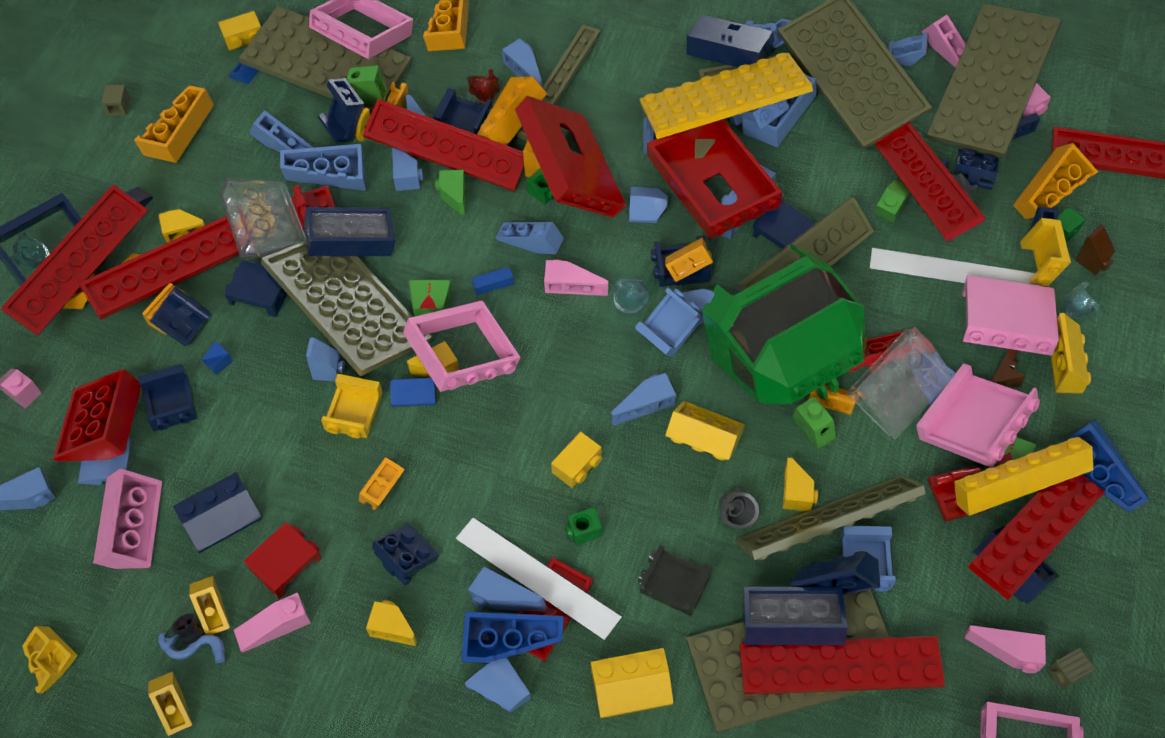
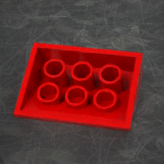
[53,369,141,462]

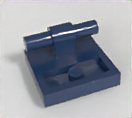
[953,149,999,190]
[149,286,211,346]
[372,523,439,586]

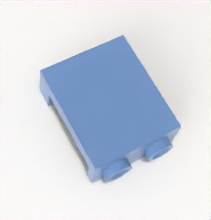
[729,100,789,129]
[635,287,703,357]
[840,526,896,592]

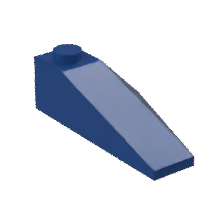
[1061,419,1150,512]
[462,612,564,663]

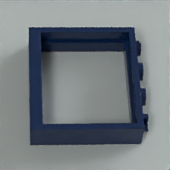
[0,193,107,286]

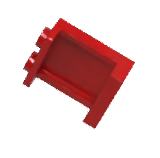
[243,522,322,600]

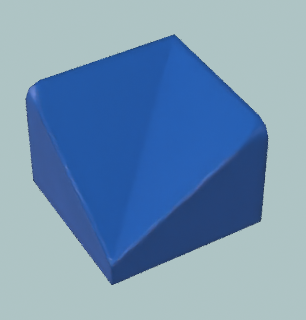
[202,342,233,375]

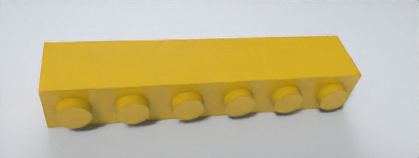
[954,437,1093,516]

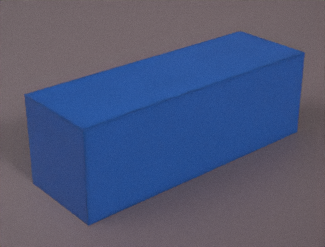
[472,267,514,295]

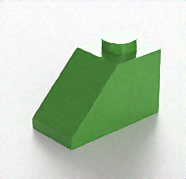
[435,170,465,215]
[875,179,910,223]

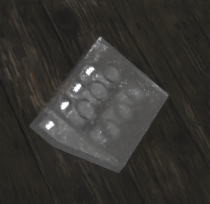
[219,178,306,258]
[846,327,953,440]

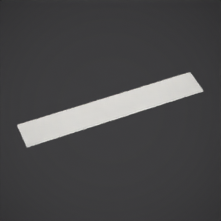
[870,248,1040,286]
[456,518,621,640]

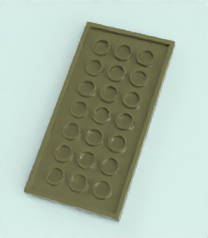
[778,0,932,150]
[927,4,1061,158]
[239,5,412,114]
[261,241,432,376]
[686,590,890,734]

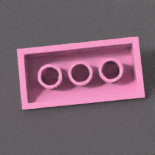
[93,468,162,569]

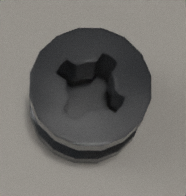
[172,613,203,645]

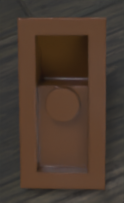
[991,349,1025,388]

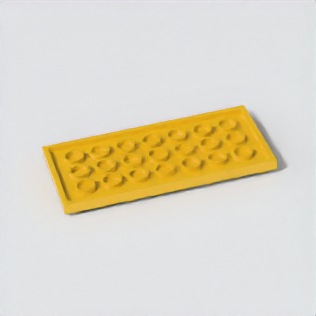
[639,53,813,139]

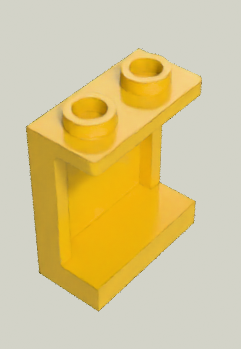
[1020,218,1071,286]
[321,374,383,439]

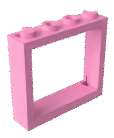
[309,0,413,59]
[403,301,521,392]
[980,702,1084,738]

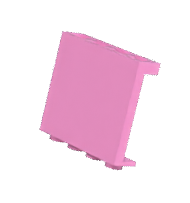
[962,275,1059,355]
[916,363,1040,468]

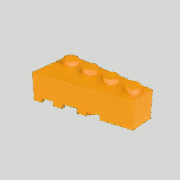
[423,0,469,52]
[477,76,547,146]
[134,85,214,163]
[1013,143,1098,219]

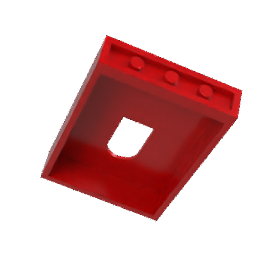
[515,96,626,218]
[647,119,782,239]

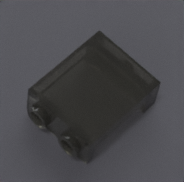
[638,544,713,616]

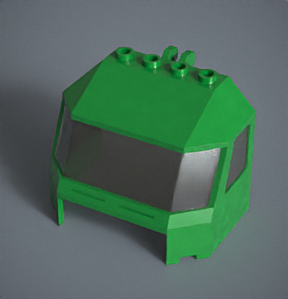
[702,244,867,404]

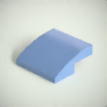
[78,438,131,485]

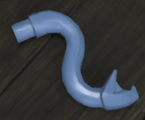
[159,633,225,663]

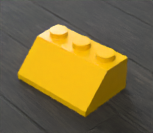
[1050,313,1091,393]
[665,401,746,460]
[591,648,673,719]

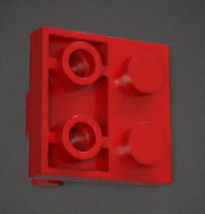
[289,185,335,233]
[927,467,990,522]

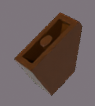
[1075,225,1115,275]

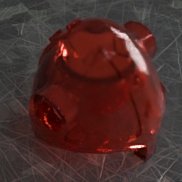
[467,69,500,103]

